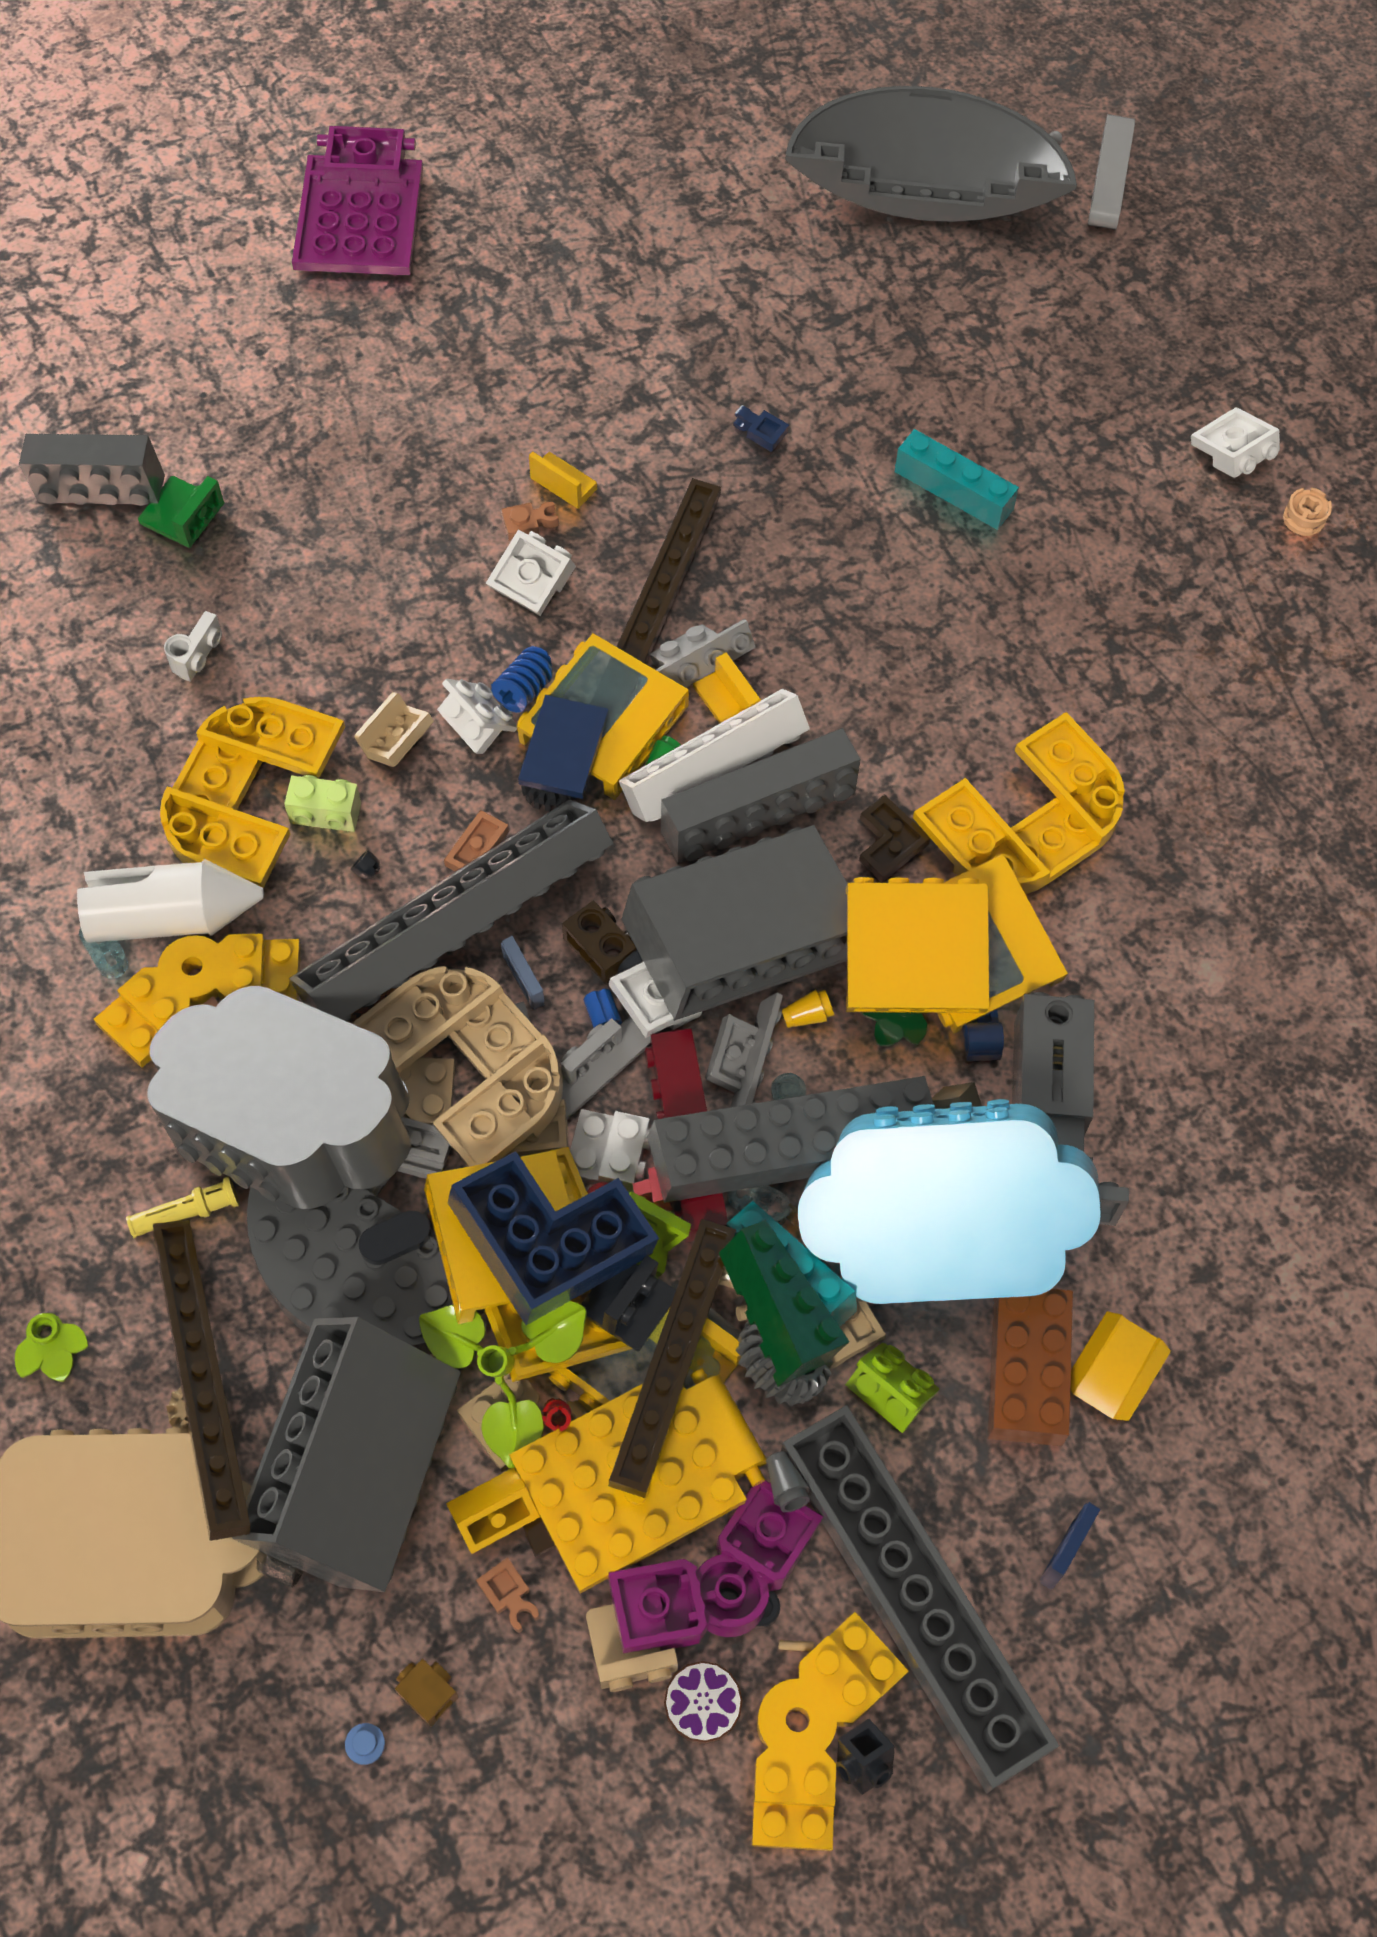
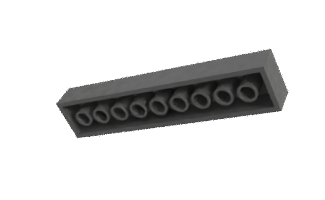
[289,799,614,1021]
[781,1405,1060,1794]

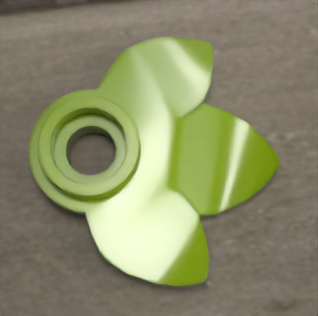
[15,1313,88,1382]

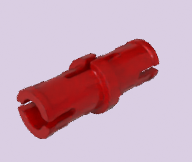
[542,1398,572,1432]

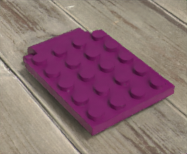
[292,126,423,275]

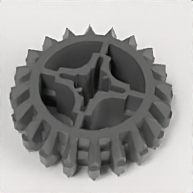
[735,1321,833,1406]

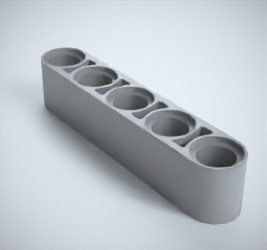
[1088,114,1135,230]

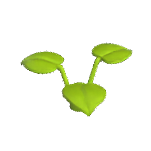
[419,1301,587,1468]

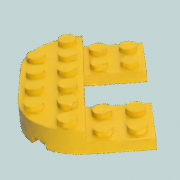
[160,697,345,888]
[913,712,1125,894]

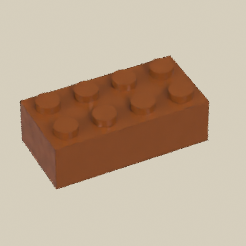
[988,1289,1073,1446]

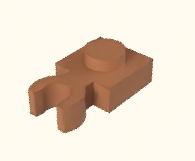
[501,502,559,541]
[476,1557,539,1633]

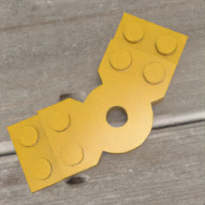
[94,934,301,1068]
[752,1612,908,1851]

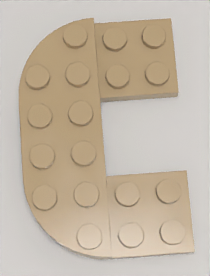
[352,966,563,1167]

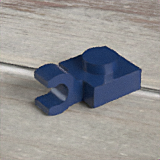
[733,405,789,452]

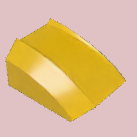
[1070,1311,1171,1421]

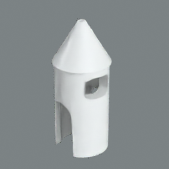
[77,859,264,943]

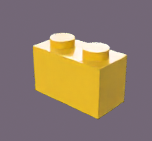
[446,1468,540,1554]

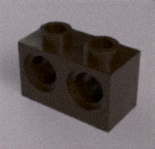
[562,900,637,985]

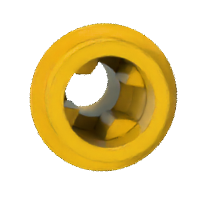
[782,989,834,1028]

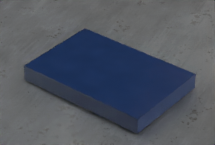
[518,695,609,799]

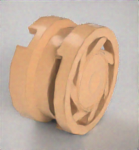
[1283,487,1332,536]

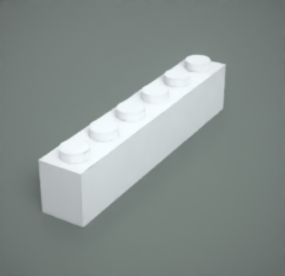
[619,689,810,822]

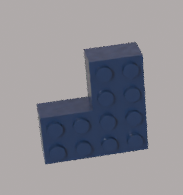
[447,1151,659,1325]

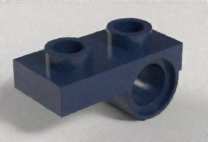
[963,992,1004,1061]

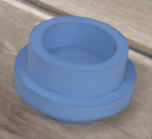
[345,1723,385,1765]

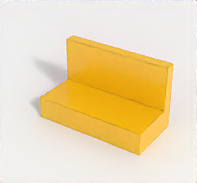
[529,451,597,509]
[693,652,761,724]

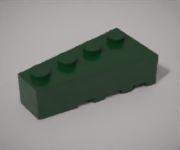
[719,1220,850,1387]

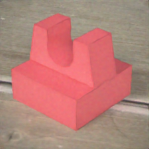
[632,1167,673,1211]

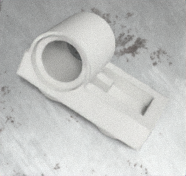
[164,611,222,682]

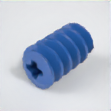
[491,646,553,713]

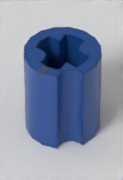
[583,988,622,1028]

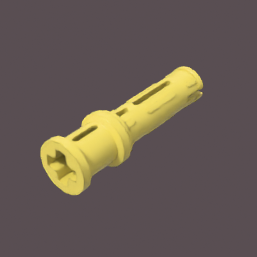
[126,1176,240,1238]

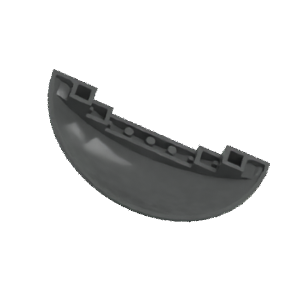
[785,86,1077,222]

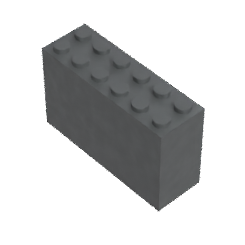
[622,825,847,1021]
[232,1317,461,1592]

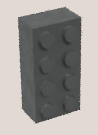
[19,434,165,506]

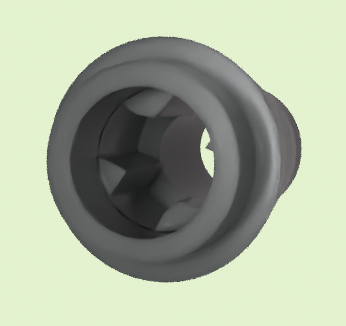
[766,1451,810,1512]

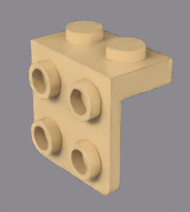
[586,1604,678,1692]

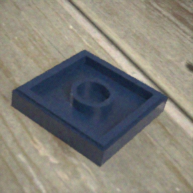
[1040,1502,1101,1590]

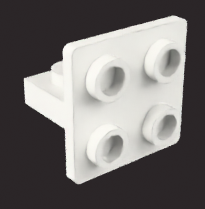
[437,678,517,754]

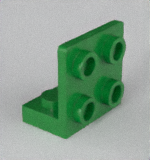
[138,476,224,548]

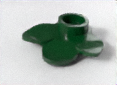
[860,1012,927,1047]

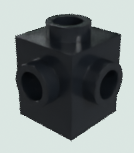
[836,1719,895,1795]

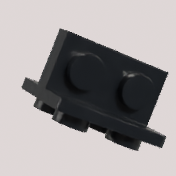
[581,1255,676,1351]

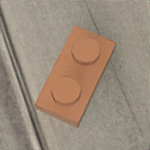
[444,810,509,872]

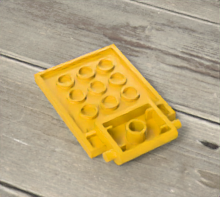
[509,1368,767,1594]

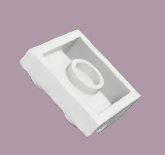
[1191,407,1280,478]
[486,529,576,616]
[609,962,702,1038]
[570,1109,651,1192]

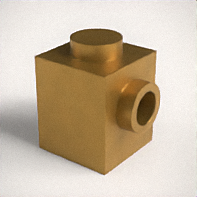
[394,1658,459,1727]

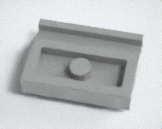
[397,1117,452,1179]

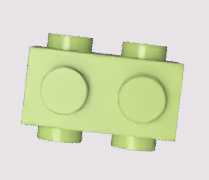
[284,775,361,832]

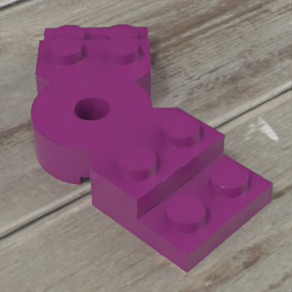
[608,1480,823,1654]

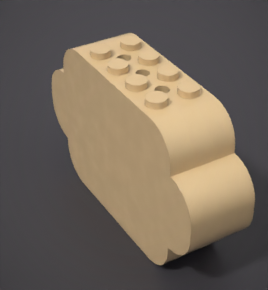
[0,1428,274,1639]

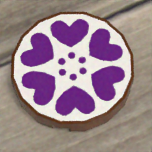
[664,1661,742,1744]

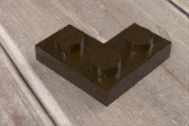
[859,794,931,882]

